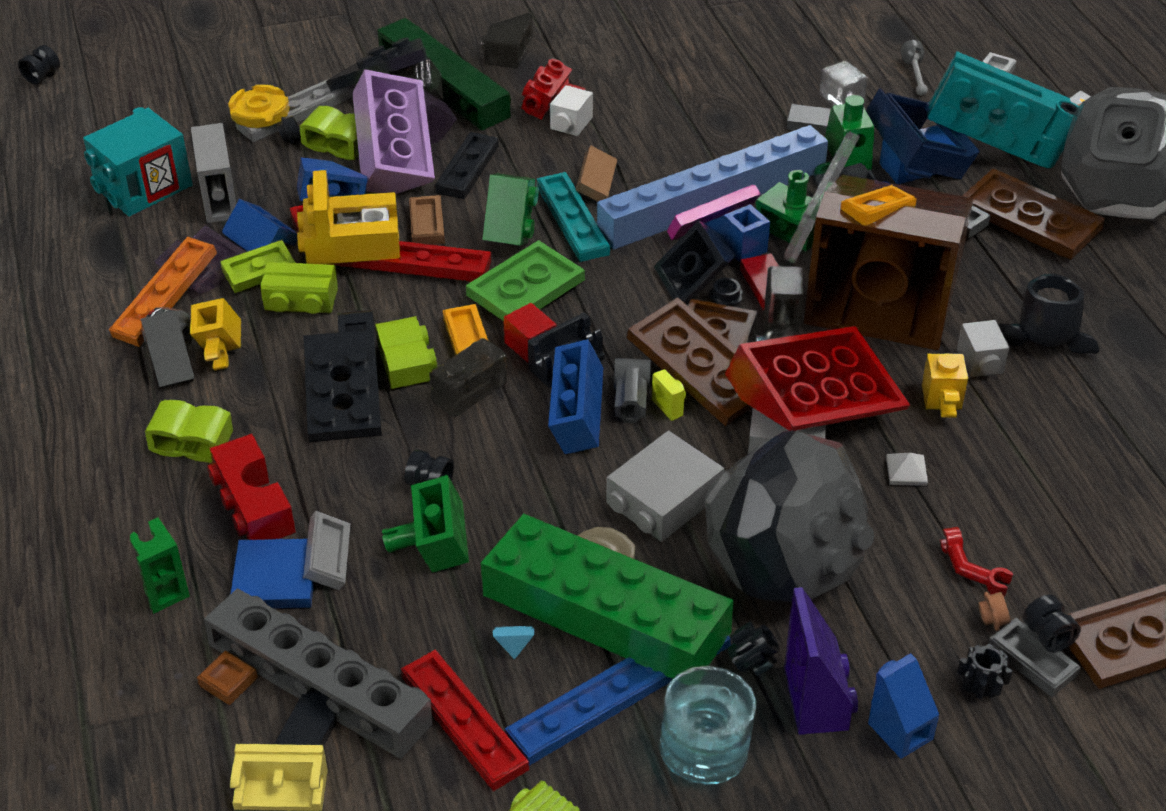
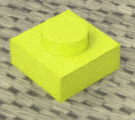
[652,369,686,421]

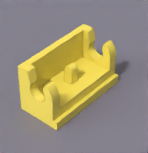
[230,744,328,811]

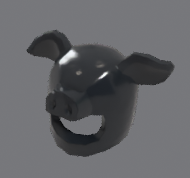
[998,273,1099,354]

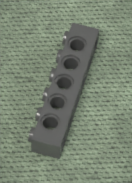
[204,588,432,759]

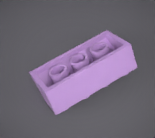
[353,70,435,194]

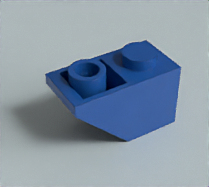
[704,204,770,262]
[868,653,939,759]

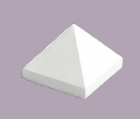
[886,453,928,486]

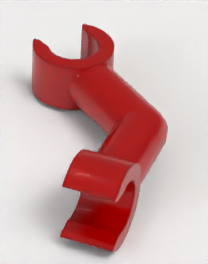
[940,527,1013,597]

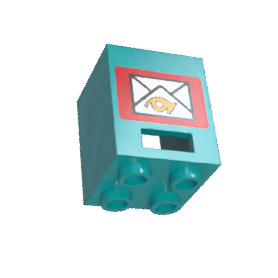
[83,107,193,217]

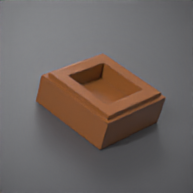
[197,650,258,705]

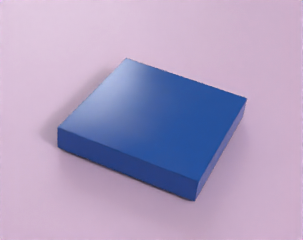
[231,539,314,608]

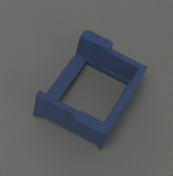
[866,88,980,179]

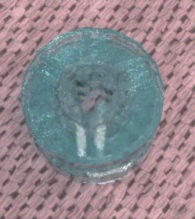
[659,666,757,785]

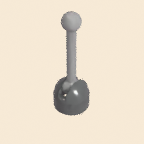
[900,40,928,96]

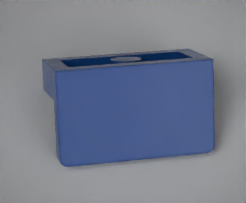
[222,199,297,252]

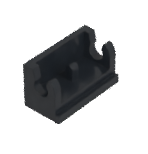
[528,312,605,388]

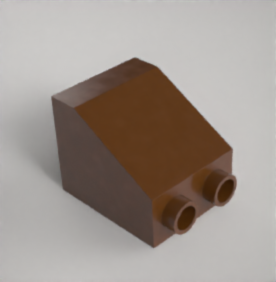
[804,175,973,351]

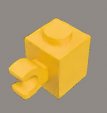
[190,298,241,371]
[922,354,968,418]

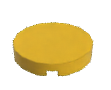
[228,85,290,128]

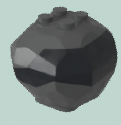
[705,430,874,605]

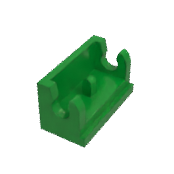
[130,517,190,614]

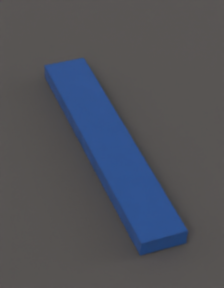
[505,636,731,766]

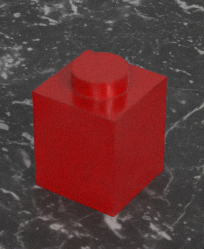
[504,303,557,363]

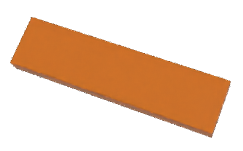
[109,237,217,347]

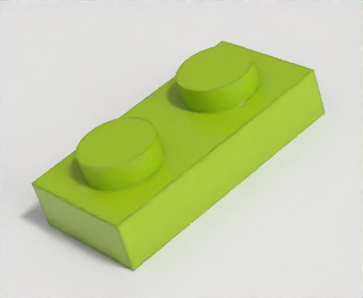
[220,240,296,293]

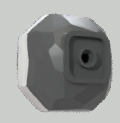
[1061,87,1166,222]

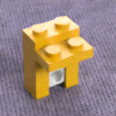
[297,170,400,264]

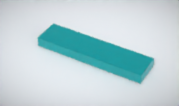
[537,172,610,262]

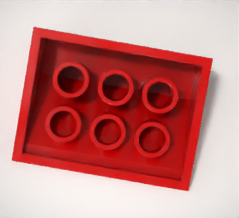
[725,326,910,431]

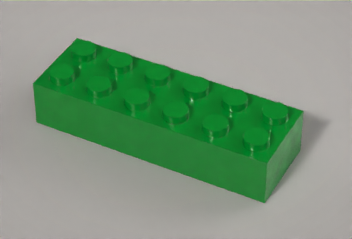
[481,513,733,688]

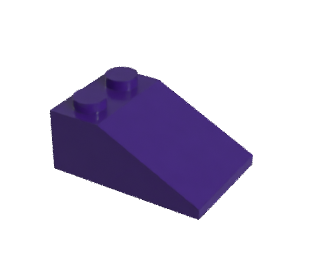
[784,587,858,735]

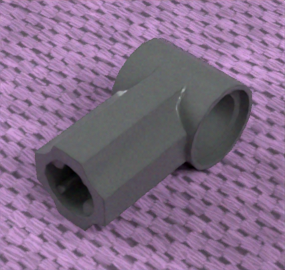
[614,358,651,423]

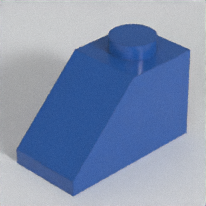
[296,157,368,201]

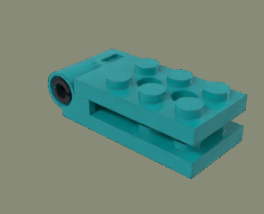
[927,51,1079,168]

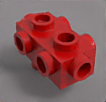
[521,58,585,120]

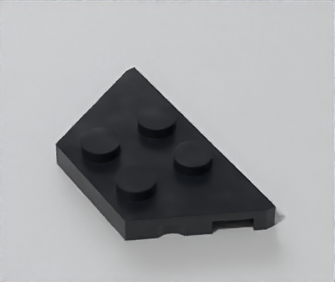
[326,37,428,92]

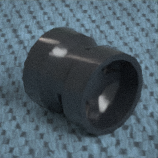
[18,45,60,85]
[404,449,454,486]
[1023,594,1081,653]

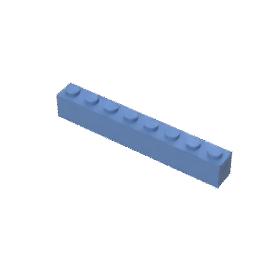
[597,125,828,250]

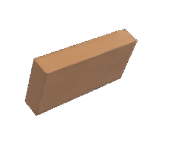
[576,145,617,201]
[409,195,445,245]

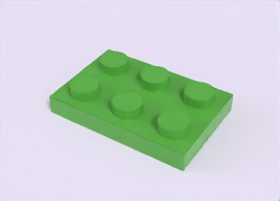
[466,240,585,321]

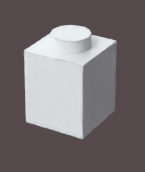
[550,85,593,136]

